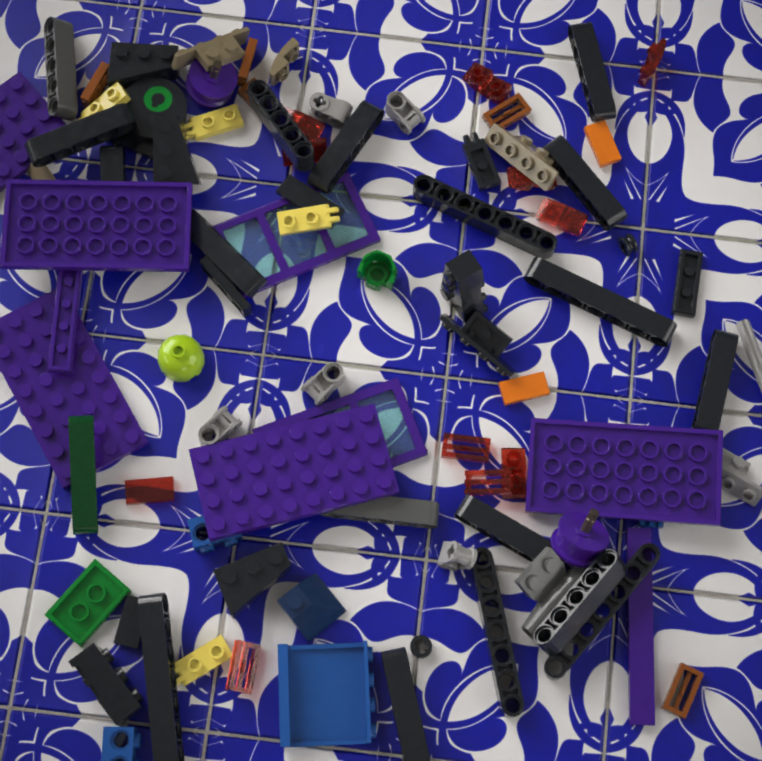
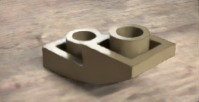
[270,37,300,86]

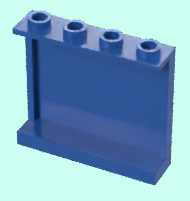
[278,641,376,748]

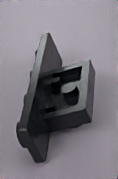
[439,310,517,377]

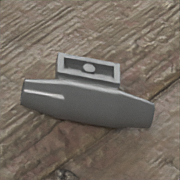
[514,546,587,640]

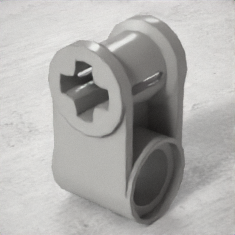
[385,91,426,135]
[309,92,353,129]
[301,362,344,406]
[198,406,242,446]
[437,541,478,571]

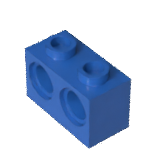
[187,515,243,554]
[101,727,141,761]

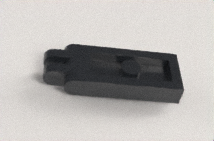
[462,132,501,192]

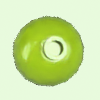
[158,334,205,382]

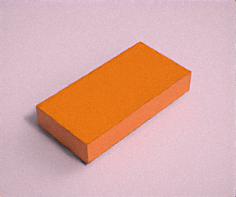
[583,120,622,168]
[498,371,550,406]

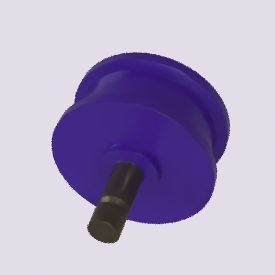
[186,58,238,108]
[550,509,610,568]

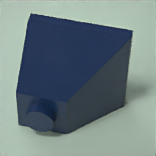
[277,573,347,643]

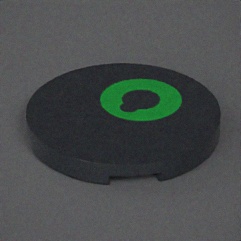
[126,77,188,141]

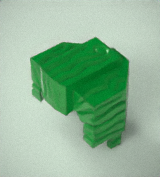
[357,250,398,291]

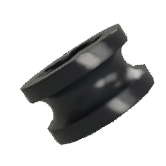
[618,233,638,256]
[410,635,432,659]

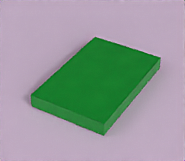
[44,559,132,648]

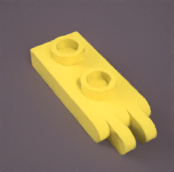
[78,81,131,120]
[182,104,244,141]
[277,204,340,236]
[175,635,234,686]

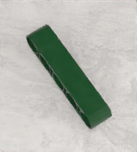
[68,415,98,535]

